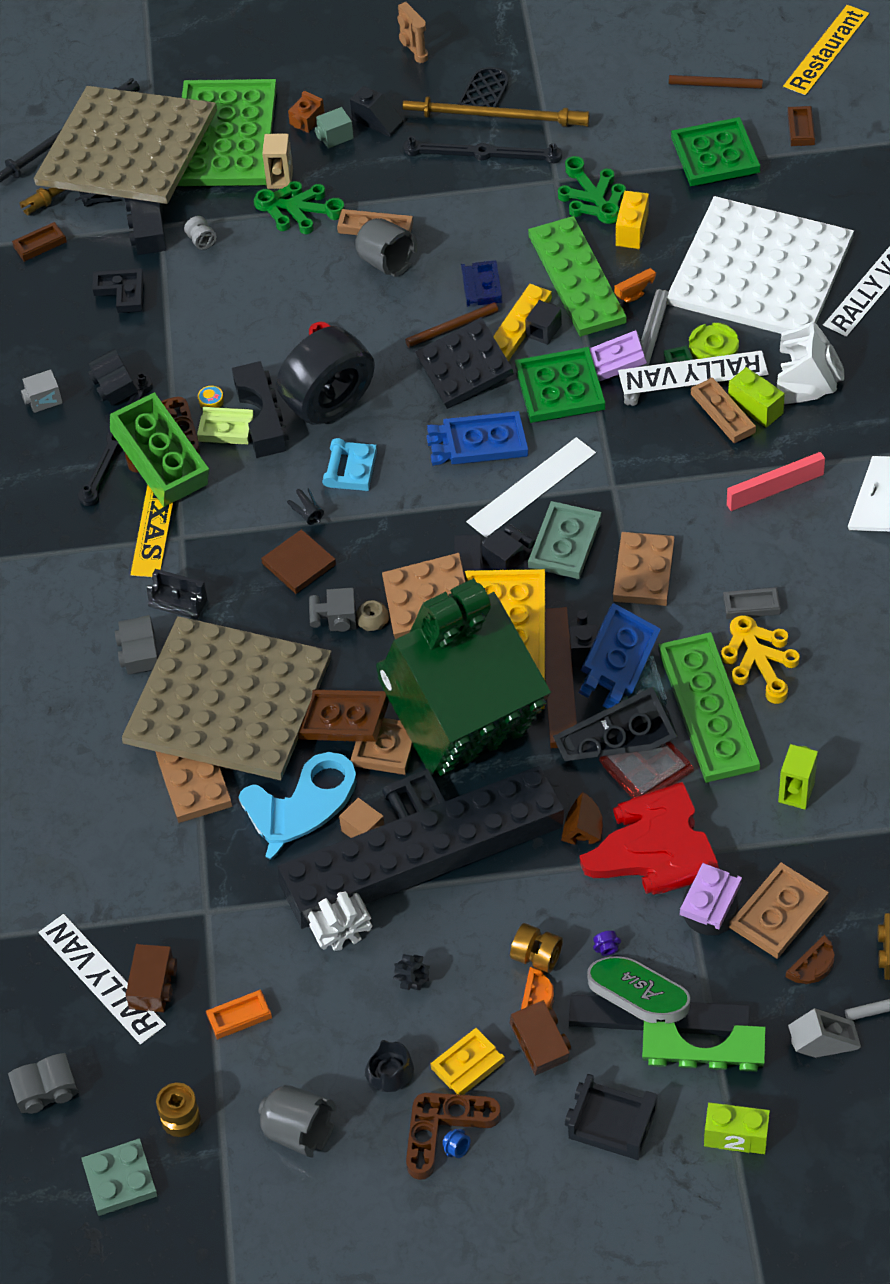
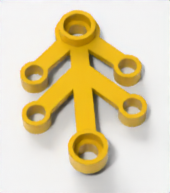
[721,616,799,704]

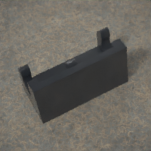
[147,569,207,619]

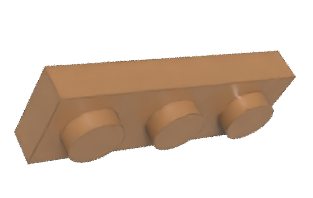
[337,209,413,235]
[691,377,756,443]

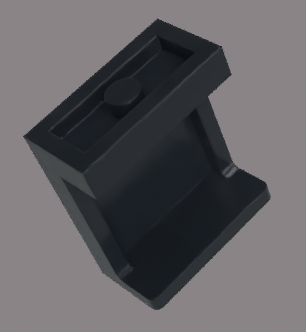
[565,1074,658,1160]

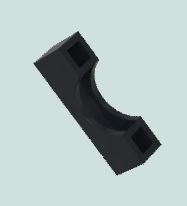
[232,361,289,458]

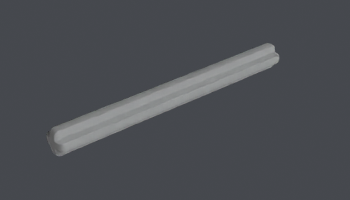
[624,289,669,406]

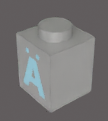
[21,370,62,413]

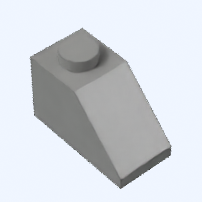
[788,1008,861,1058]

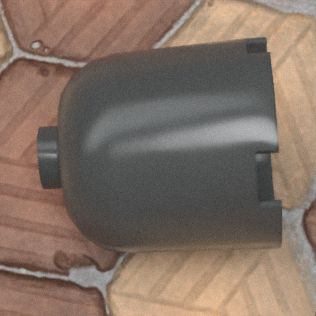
[355,218,418,277]
[259,1085,336,1158]

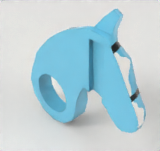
[239,752,357,860]

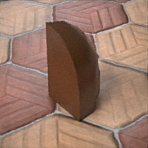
[561,792,603,844]

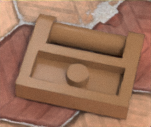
[397,2,428,63]

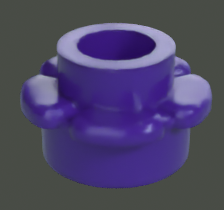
[593,931,621,956]

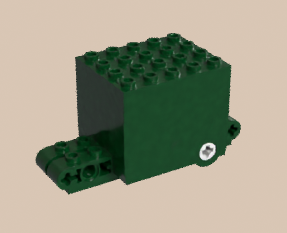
[376,578,551,777]

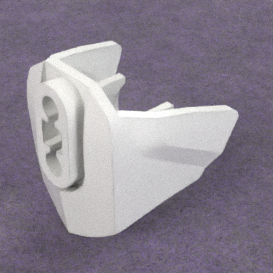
[777,322,844,404]

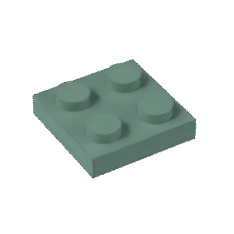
[81,1138,157,1216]

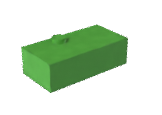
[110,392,209,507]

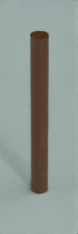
[669,75,763,89]
[405,302,498,348]

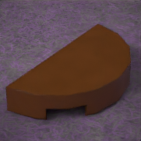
[785,934,835,984]

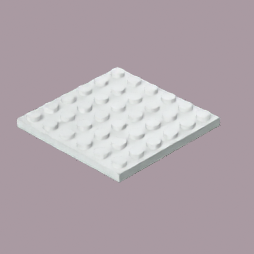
[667,196,854,334]

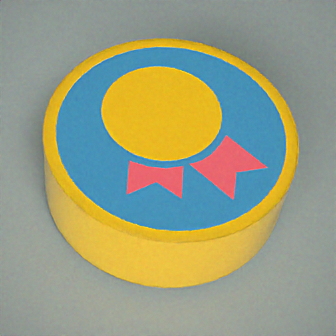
[198,386,224,408]

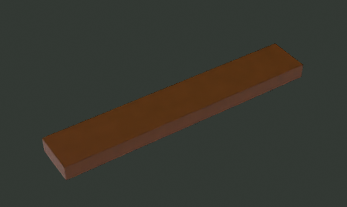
[545,607,577,748]

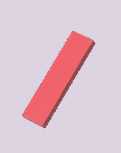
[727,452,825,511]

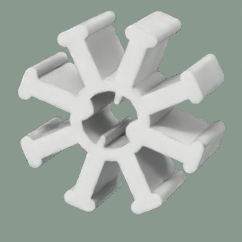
[308,891,372,951]

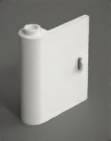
[848,456,890,532]

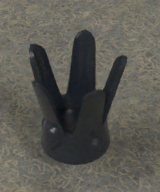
[75,191,112,206]
[287,488,324,525]

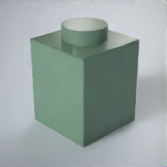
[315,107,354,148]

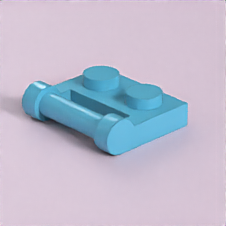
[322,438,377,491]

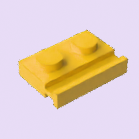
[431,1028,505,1095]

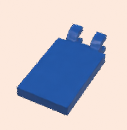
[426,411,528,466]
[578,603,661,709]

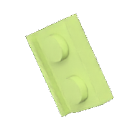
[197,407,254,445]

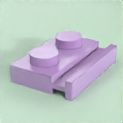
[589,330,647,381]
[680,863,742,930]

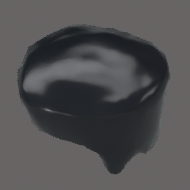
[365,1040,414,1092]

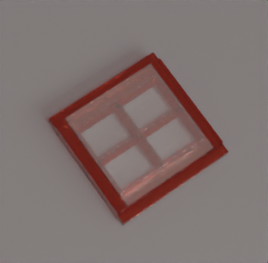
[599,741,694,798]

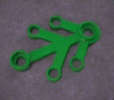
[558,156,626,224]
[254,181,345,234]

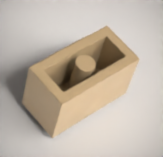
[262,134,293,189]

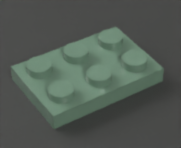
[528,501,602,579]

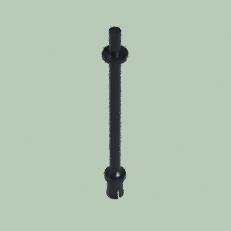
[0,78,140,183]

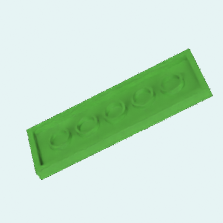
[528,216,626,337]
[658,632,760,783]

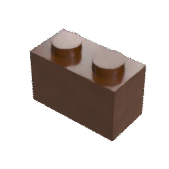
[125,944,177,1012]
[509,1000,571,1076]

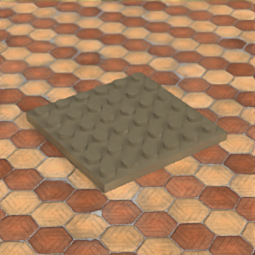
[34,86,217,204]
[122,616,331,780]

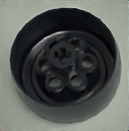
[276,326,375,425]

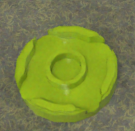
[689,323,739,359]

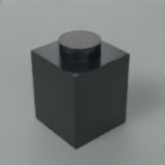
[525,300,562,345]

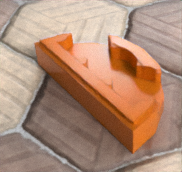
[614,268,656,303]
[521,967,554,1009]

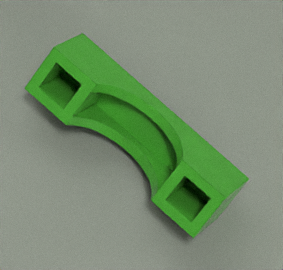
[642,1021,765,1071]

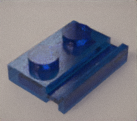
[461,260,502,307]

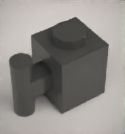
[309,588,356,632]

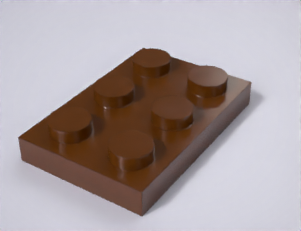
[298,690,389,742]

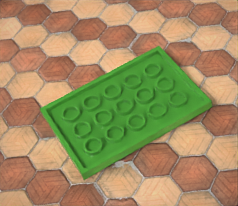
[177,79,277,186]

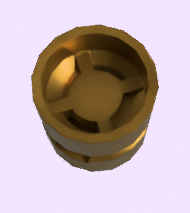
[510,923,563,973]
[156,1083,201,1137]

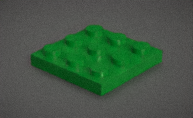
[671,117,760,187]
[515,347,605,423]

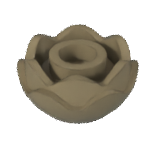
[356,600,389,631]

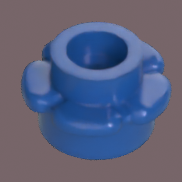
[443,1129,471,1158]

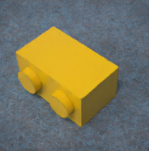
[616,191,649,249]

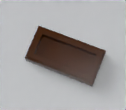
[787,106,815,146]
[12,222,67,261]

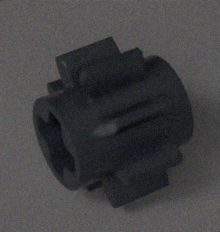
[393,954,430,990]

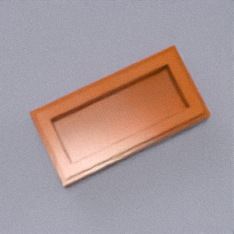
[206,989,272,1039]

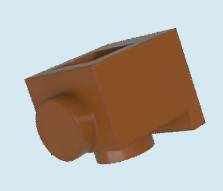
[288,91,325,133]

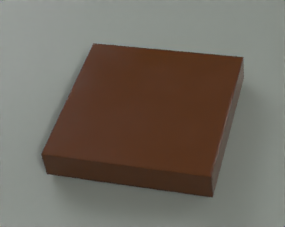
[261,529,336,594]

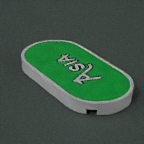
[587,956,690,1023]

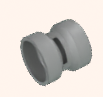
[184,216,217,250]

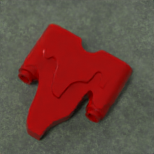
[580,782,719,895]

